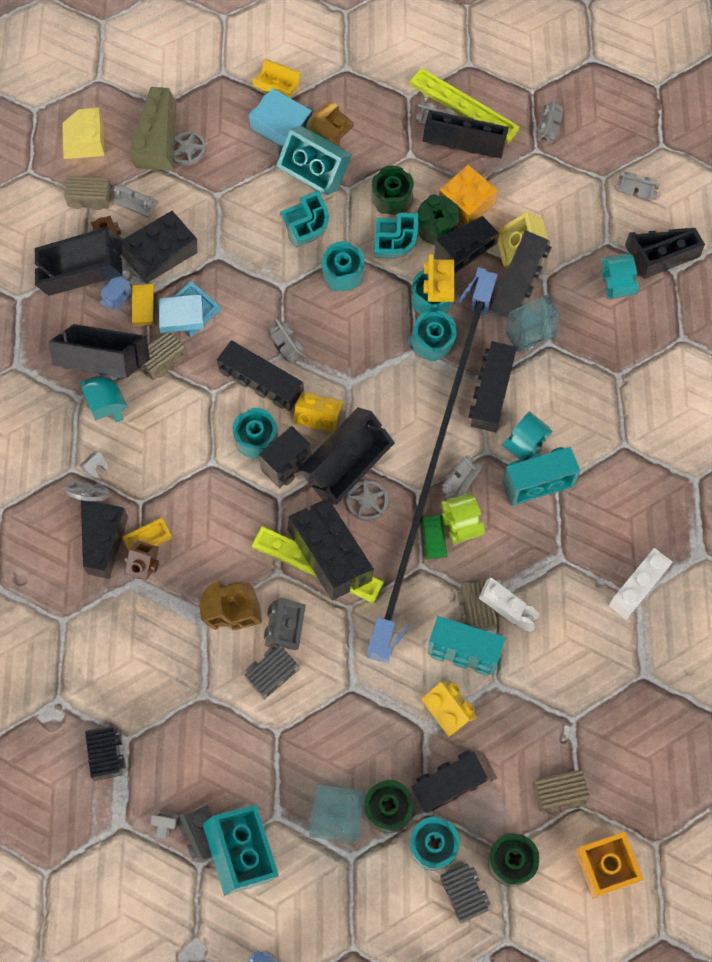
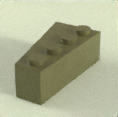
[128,87,177,171]

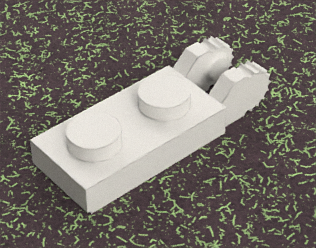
[479,578,540,632]

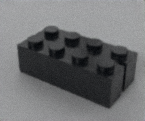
[35,227,123,296]
[49,324,150,379]
[298,407,395,505]
[288,498,374,601]

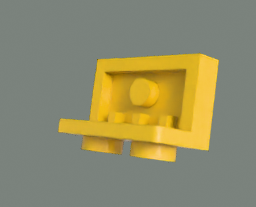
[253,59,301,98]
[293,392,344,433]
[421,680,477,737]

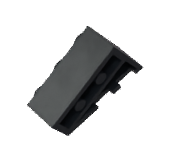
[434,216,499,274]
[625,228,705,279]
[81,500,128,579]
[411,750,498,813]

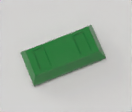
[420,514,448,560]

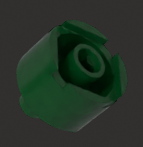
[372,165,414,215]
[417,194,459,245]
[365,780,414,833]
[488,833,539,887]

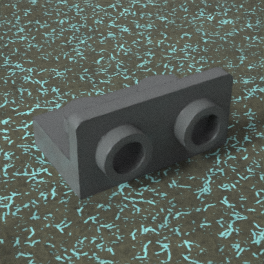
[264,598,306,650]
[178,805,213,863]

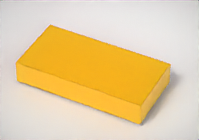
[132,284,154,326]
[122,517,172,551]

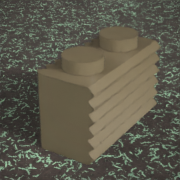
[64,176,112,210]
[142,332,187,380]
[457,581,497,631]
[533,769,590,814]

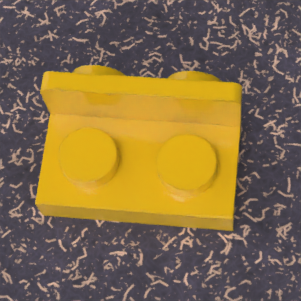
[424,254,454,302]

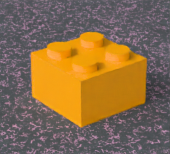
[439,165,498,225]
[575,831,644,899]

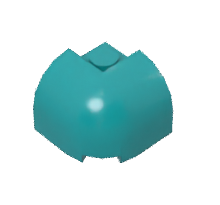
[280,190,329,248]
[374,213,418,258]
[79,376,128,423]

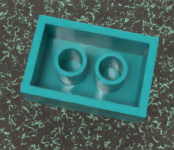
[276,126,352,195]
[503,447,580,506]
[427,616,506,676]
[203,804,279,896]

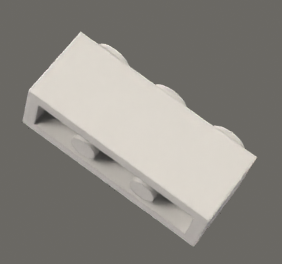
[609,548,672,620]

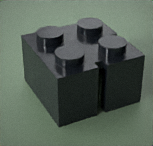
[259,426,311,489]

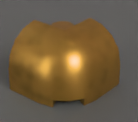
[306,101,354,147]
[200,580,262,631]

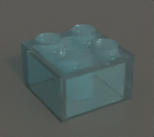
[505,295,560,353]
[309,784,365,844]

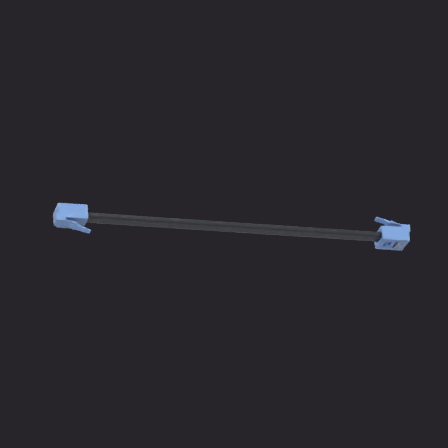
[367,267,498,664]

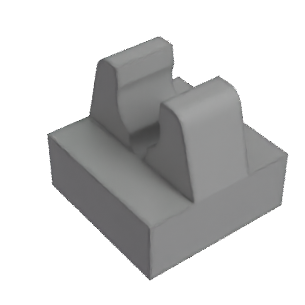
[79,451,108,478]
[150,811,180,839]

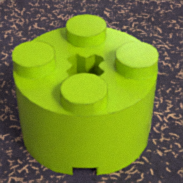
[441,492,485,544]

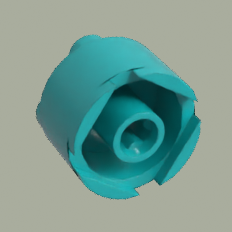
[322,241,364,291]
[601,253,639,299]
[411,270,453,314]
[410,311,456,361]
[233,408,279,459]
[502,411,553,461]
[409,817,460,871]

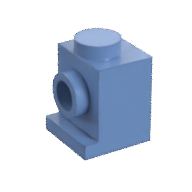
[100,277,132,311]

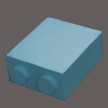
[249,88,312,147]

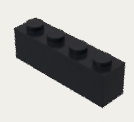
[422,110,509,159]
[490,230,552,321]
[216,340,304,411]
[468,341,517,433]

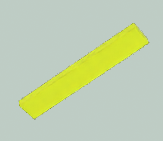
[410,68,520,144]
[252,526,384,604]

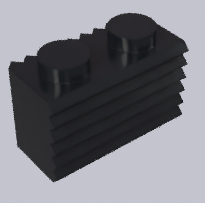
[85,725,126,781]

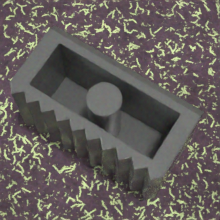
[245,645,299,700]
[440,863,490,924]

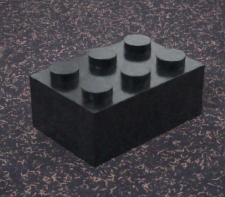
[122,211,197,284]

